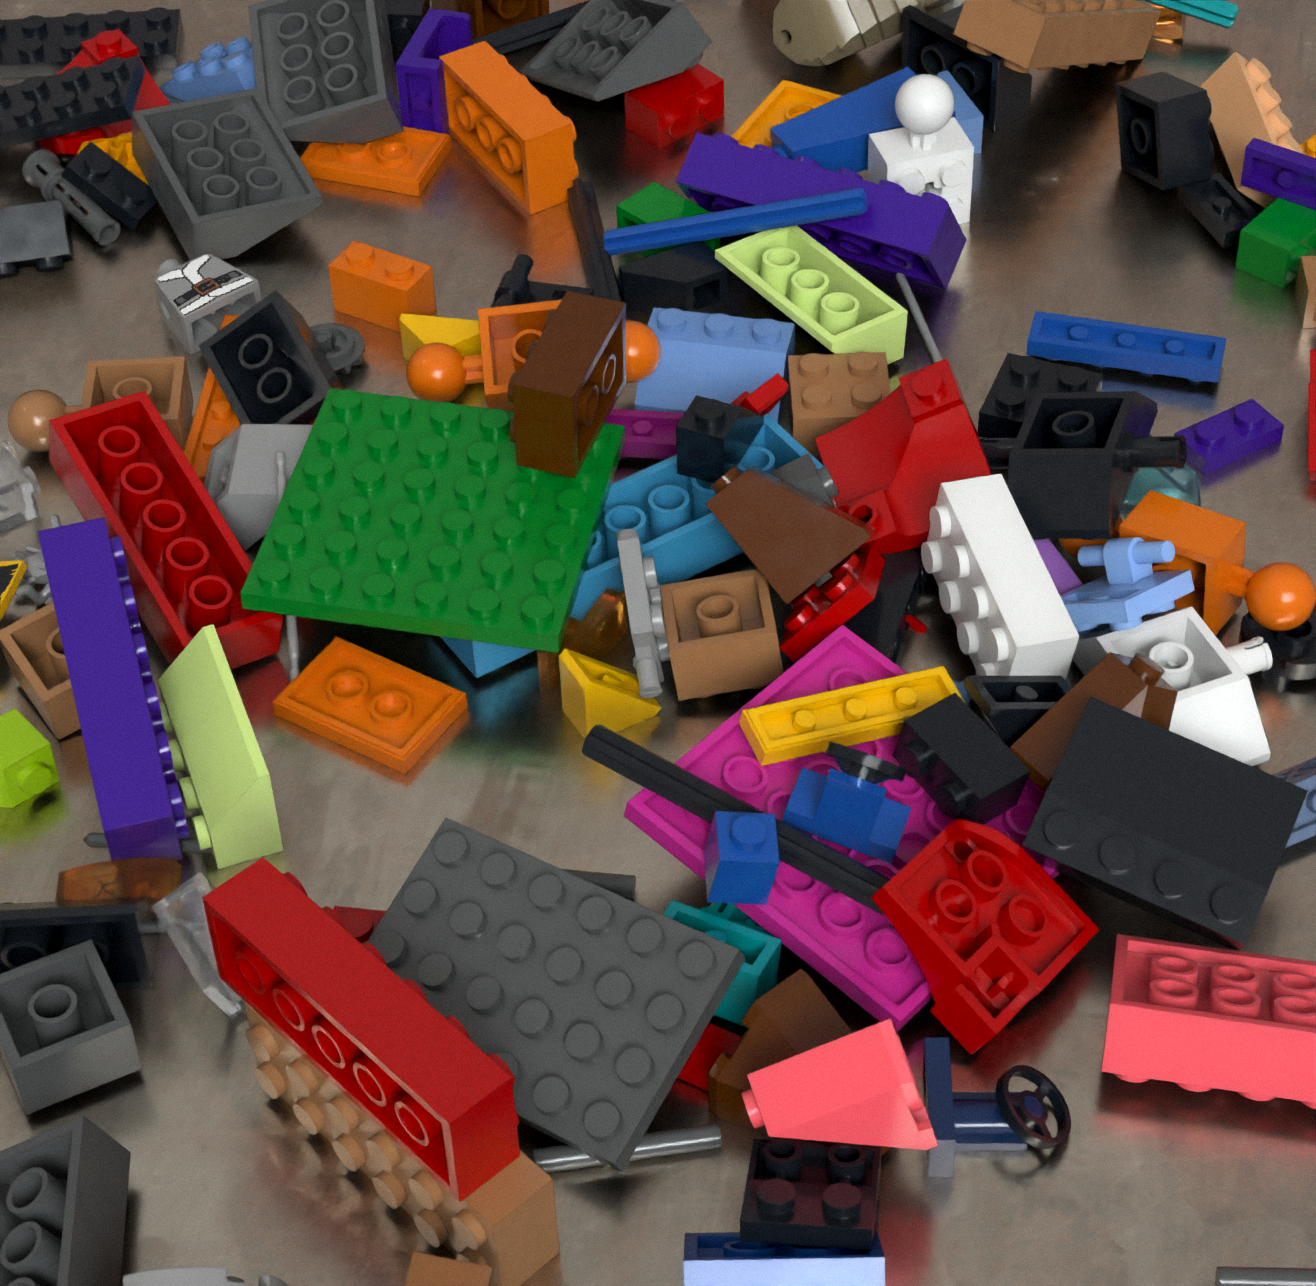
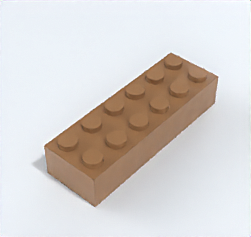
[953,0,1161,73]
[244,1002,560,1286]

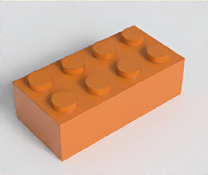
[439,41,579,215]

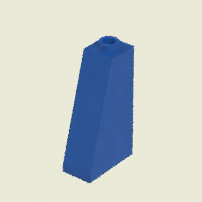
[770,67,956,172]

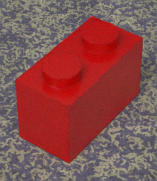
[624,63,724,149]

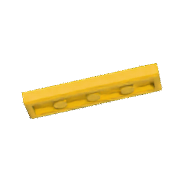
[739,666,965,766]

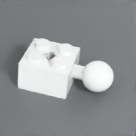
[867,74,974,224]

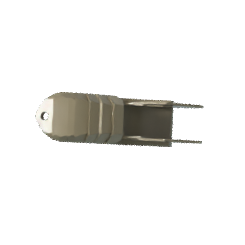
[772,0,965,67]

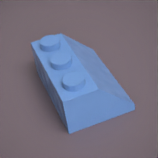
[635,308,795,424]

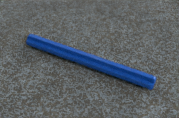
[603,188,868,256]

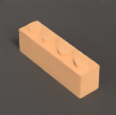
[1200,52,1303,209]

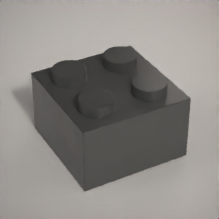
[0,939,142,1115]

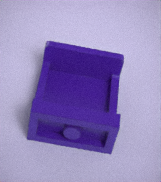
[396,8,473,135]

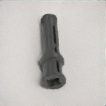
[22,149,120,245]

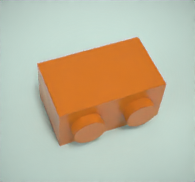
[328,240,437,333]

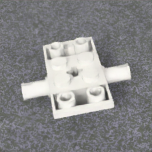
[1073,607,1273,766]

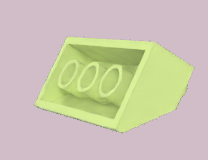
[715,225,908,365]
[158,624,284,869]

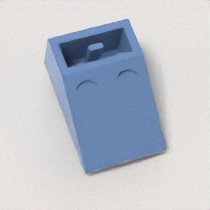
[160,36,257,102]

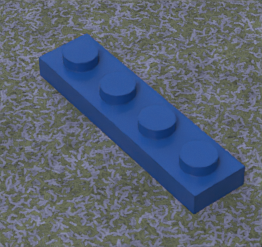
[1026,311,1227,383]

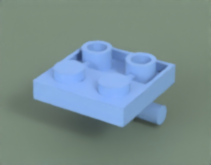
[1060,537,1195,632]

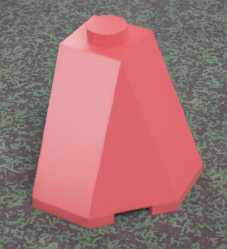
[742,1018,939,1150]

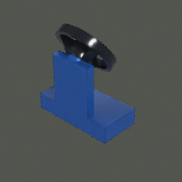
[782,742,912,864]

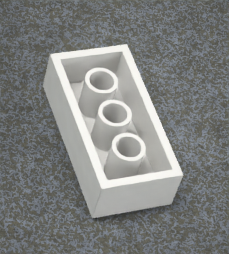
[921,474,1080,681]

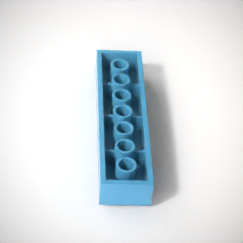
[440,414,824,678]

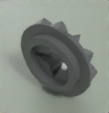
[310,323,365,374]

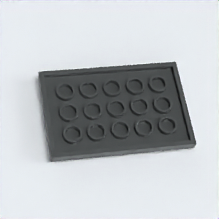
[367,817,746,1172]

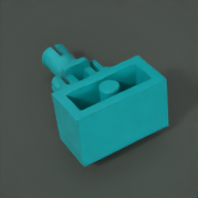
[662,900,782,1027]

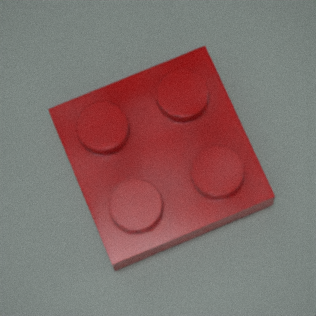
[779,545,886,663]

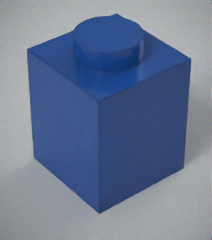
[703,811,780,905]

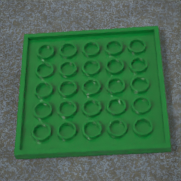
[240,388,625,653]

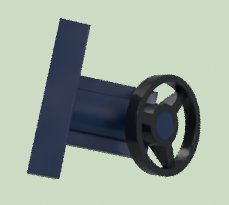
[922,1037,1071,1177]

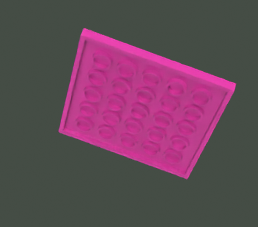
[624,624,1060,1032]

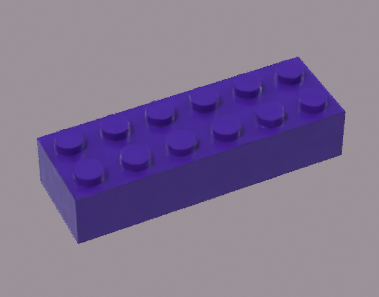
[676,132,966,290]
[38,517,190,875]

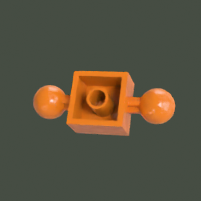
[406,300,661,412]
[1058,490,1316,636]

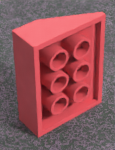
[1101,934,1316,1109]

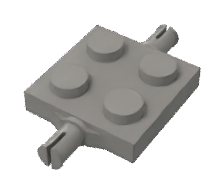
[616,529,670,698]

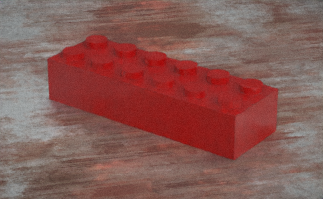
[49,391,283,670]
[202,857,520,1202]

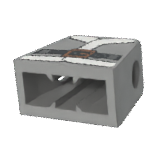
[154,254,262,355]

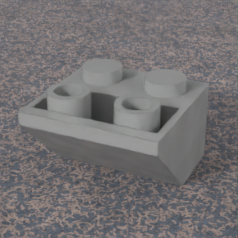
[204,424,313,551]

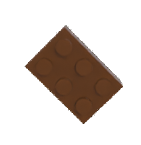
[507,291,626,478]

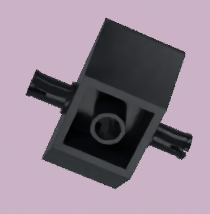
[979,391,1187,540]

